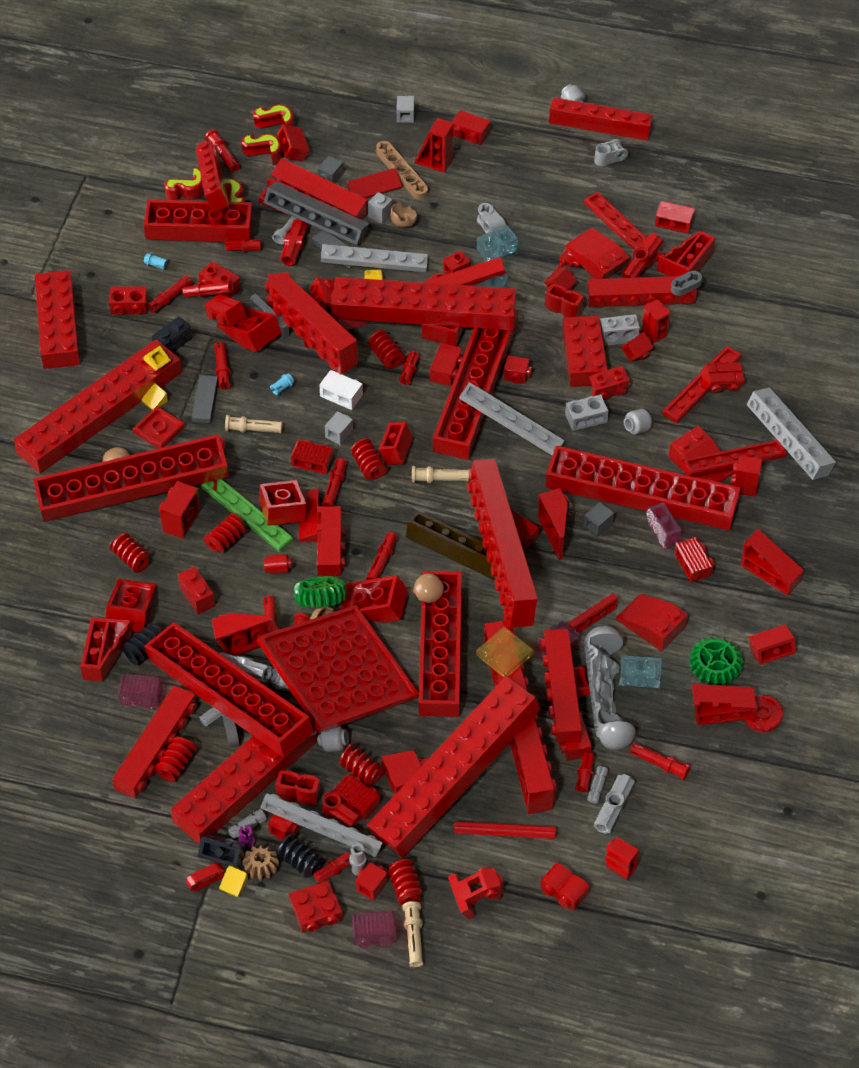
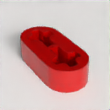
[186,862,226,892]

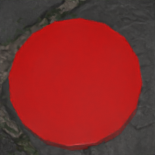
[744,695,783,732]

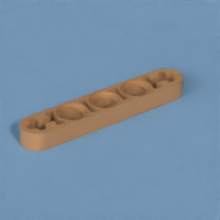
[376,141,428,200]

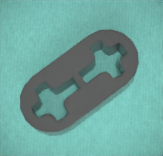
[671,271,702,296]
[222,714,239,747]

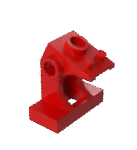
[448,867,504,920]

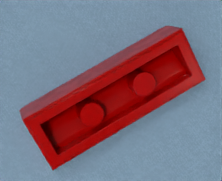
[348,168,402,198]
[299,488,319,542]

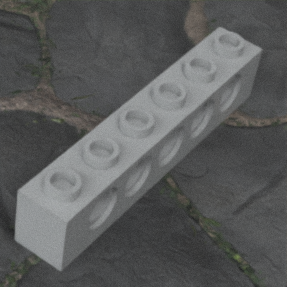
[747,387,836,480]

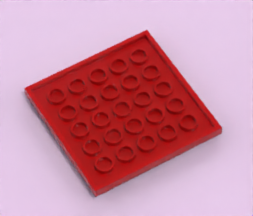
[257,605,419,733]

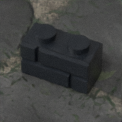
[152,316,192,353]
[198,833,248,868]

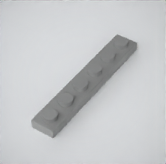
[321,244,428,272]
[459,382,564,455]
[261,793,382,857]

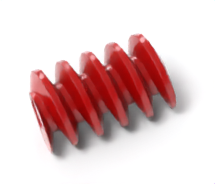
[368,329,405,369]
[351,438,387,480]
[204,513,246,553]
[109,532,150,573]
[155,737,197,782]
[339,743,385,786]
[388,859,423,906]

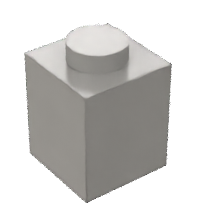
[397,96,414,123]
[368,192,392,224]
[325,411,353,445]

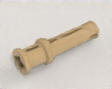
[225,415,282,434]
[412,466,469,483]
[402,902,423,967]

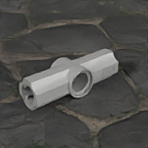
[219,652,273,683]
[594,774,635,834]

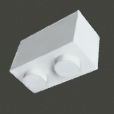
[320,370,363,410]

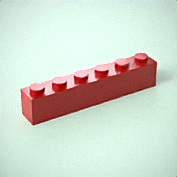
[549,97,653,141]
[196,140,229,212]
[271,158,368,220]
[587,276,697,307]
[540,629,582,743]
[112,686,197,799]

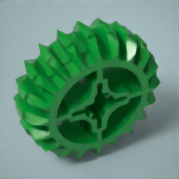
[293,576,347,609]
[689,636,743,686]

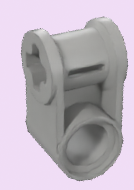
[594,139,628,166]
[477,203,506,237]

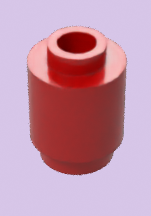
[264,553,292,574]

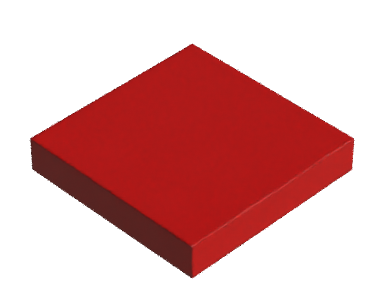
[133,406,185,448]

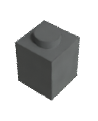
[318,156,344,184]
[583,502,614,537]

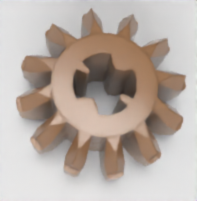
[243,844,279,881]

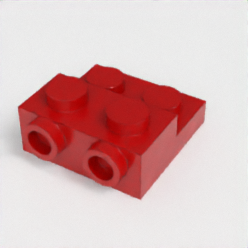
[288,881,342,933]

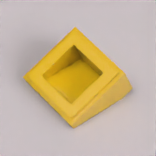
[364,270,382,280]
[143,346,171,370]
[141,384,168,410]
[219,866,248,897]

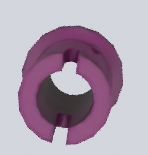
[238,825,255,848]

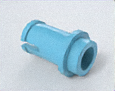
[144,252,168,270]
[270,374,294,395]

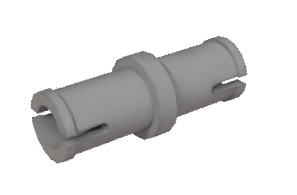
[349,843,366,876]

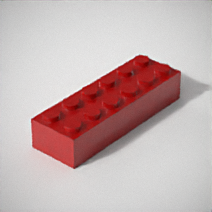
[144,200,253,242]
[34,270,80,369]
[272,276,358,375]

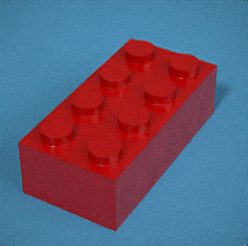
[562,315,607,387]

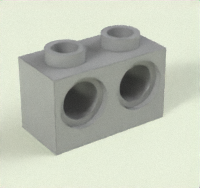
[600,314,639,346]
[565,395,608,431]

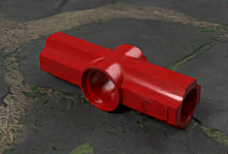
[280,218,308,266]
[621,233,663,278]

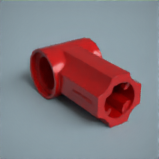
[322,792,362,828]

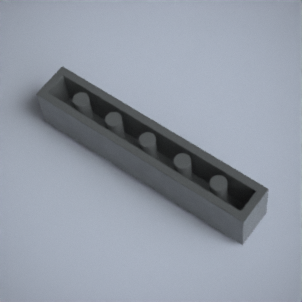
[263,182,369,245]

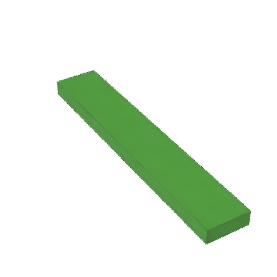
[201,479,294,552]

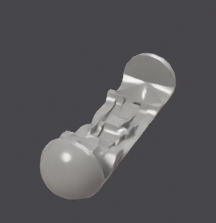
[584,626,635,750]

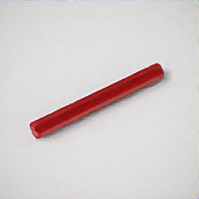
[453,821,556,839]

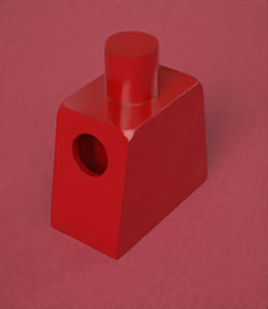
[381,751,429,795]

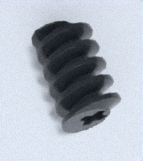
[123,623,162,666]
[278,834,325,878]

